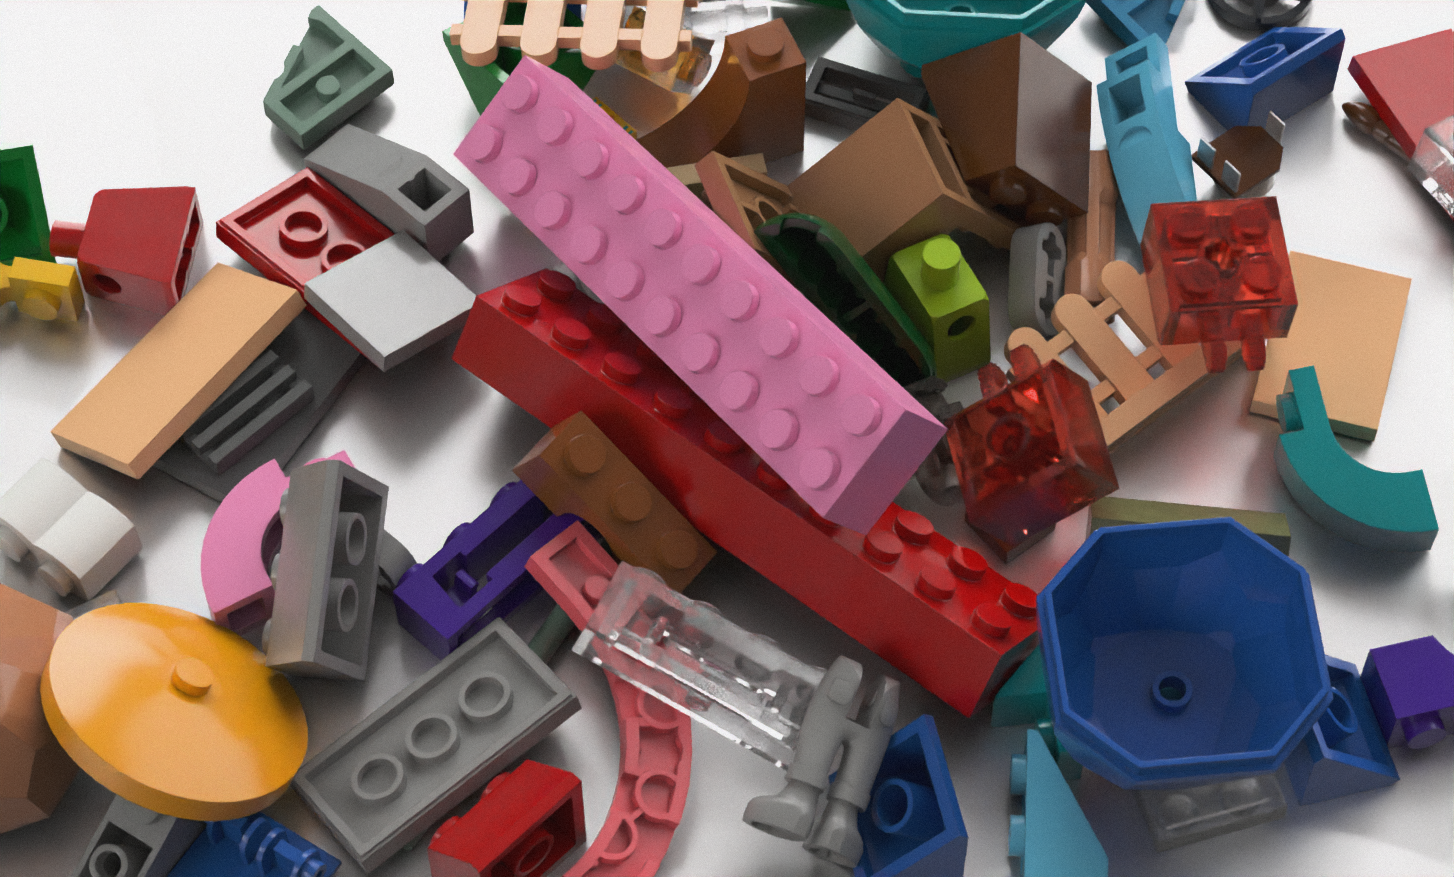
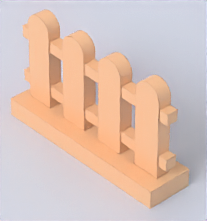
[450,0,703,72]
[1004,228,1280,478]

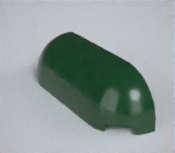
[754,213,937,409]

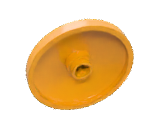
[40,603,308,821]

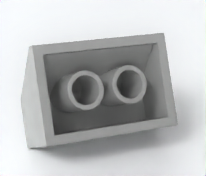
[262,459,389,681]

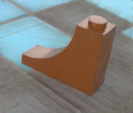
[636,17,806,168]

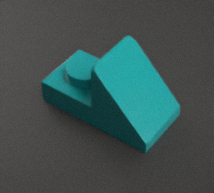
[991,644,1083,781]

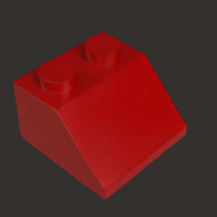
[427,759,587,877]

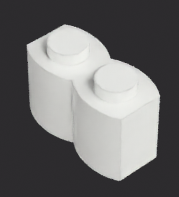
[0,458,143,602]

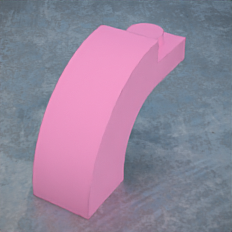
[201,450,356,636]

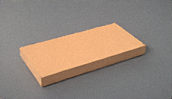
[50,262,307,479]

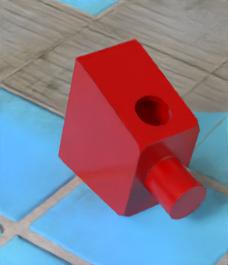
[49,186,203,315]

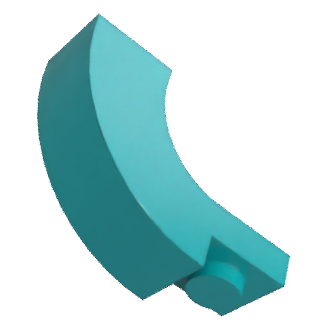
[1273,365,1439,552]

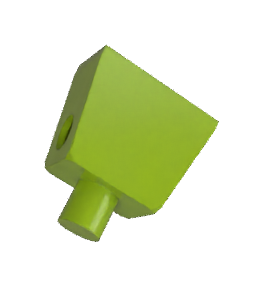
[883,234,991,387]

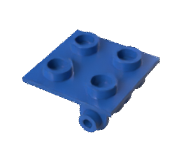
[167,811,342,877]

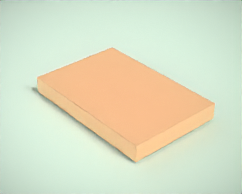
[1250,250,1412,442]

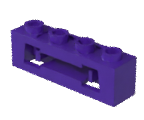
[392,480,603,661]

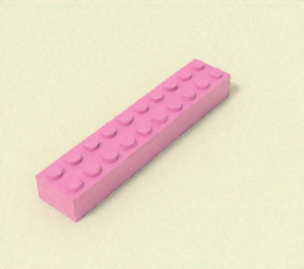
[453,55,948,535]

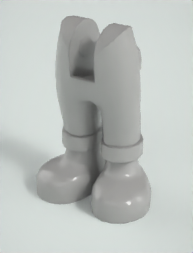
[742,655,900,868]

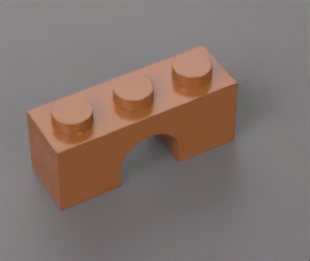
[512,411,717,608]

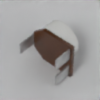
[1191,111,1285,201]

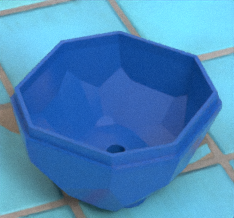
[1036,517,1333,790]

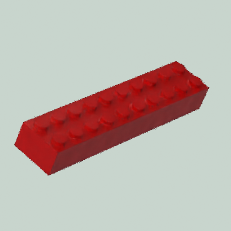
[451,268,1039,718]

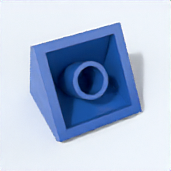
[1184,27,1346,131]
[1284,654,1401,807]
[828,714,968,877]

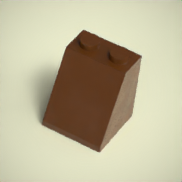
[921,32,1092,226]

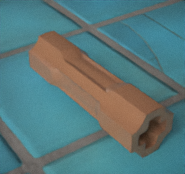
[1064,149,1118,325]

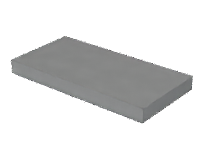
[290,617,582,874]

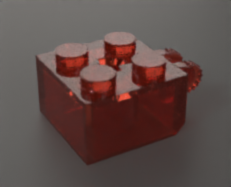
[1140,196,1298,373]
[944,343,1120,546]

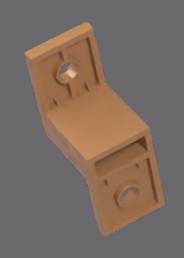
[694,98,1030,291]

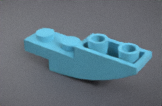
[1096,33,1201,251]

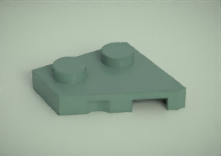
[263,4,395,150]

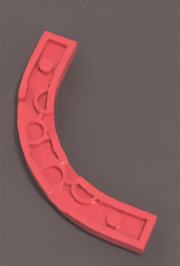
[524,520,692,877]

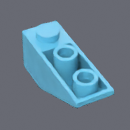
[1008,729,1108,877]

